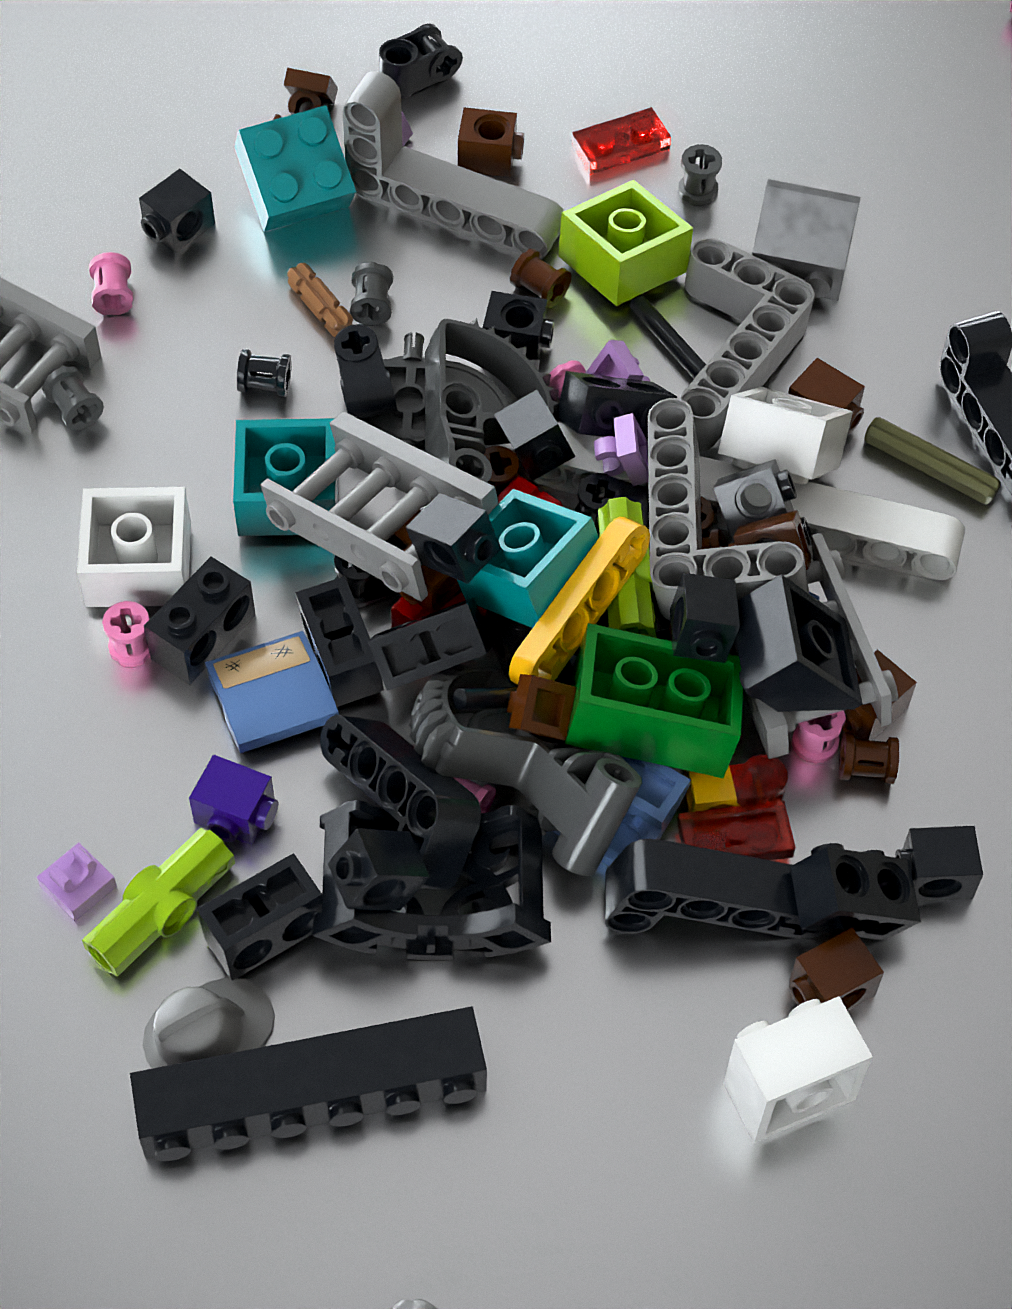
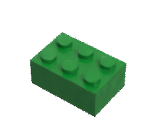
[565,623,743,778]

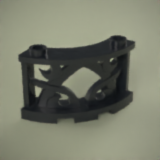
[313,800,551,960]

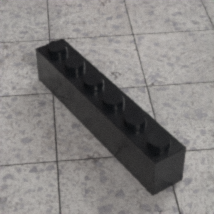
[130,1006,487,1161]

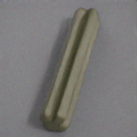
[864,417,1001,505]

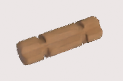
[287,262,353,337]

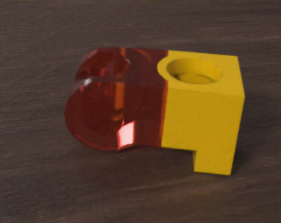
[684,754,788,826]

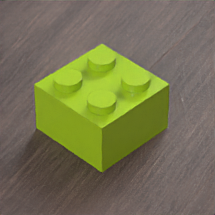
[558,180,693,306]

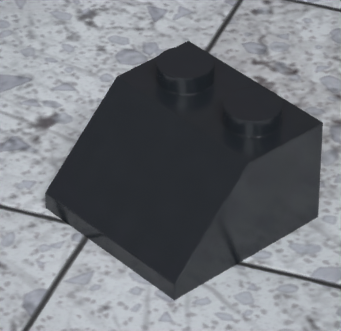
[734,574,863,712]

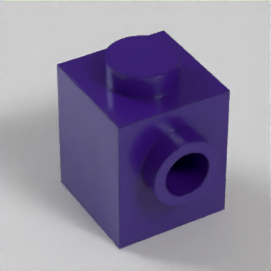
[189,754,279,846]

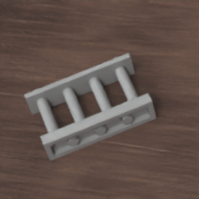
[0,277,102,434]
[260,411,499,602]
[732,532,898,759]

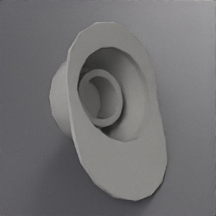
[142,977,275,1068]

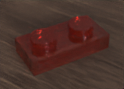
[571,107,671,175]
[677,800,796,860]

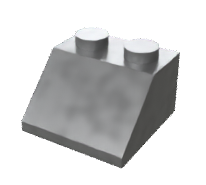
[752,179,861,301]

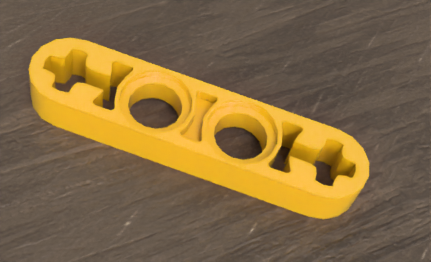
[509,516,650,685]

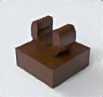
[284,68,338,115]
[506,674,577,740]

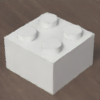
[718,387,853,484]
[77,487,191,607]
[723,996,873,1143]

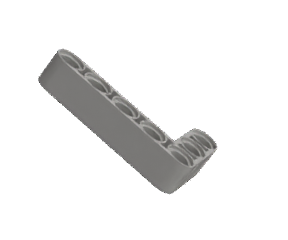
[342,71,564,259]
[680,238,815,452]
[648,398,809,620]

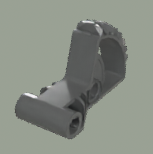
[420,318,559,511]
[409,664,642,876]

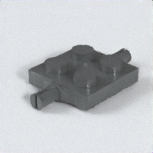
[362,332,460,449]

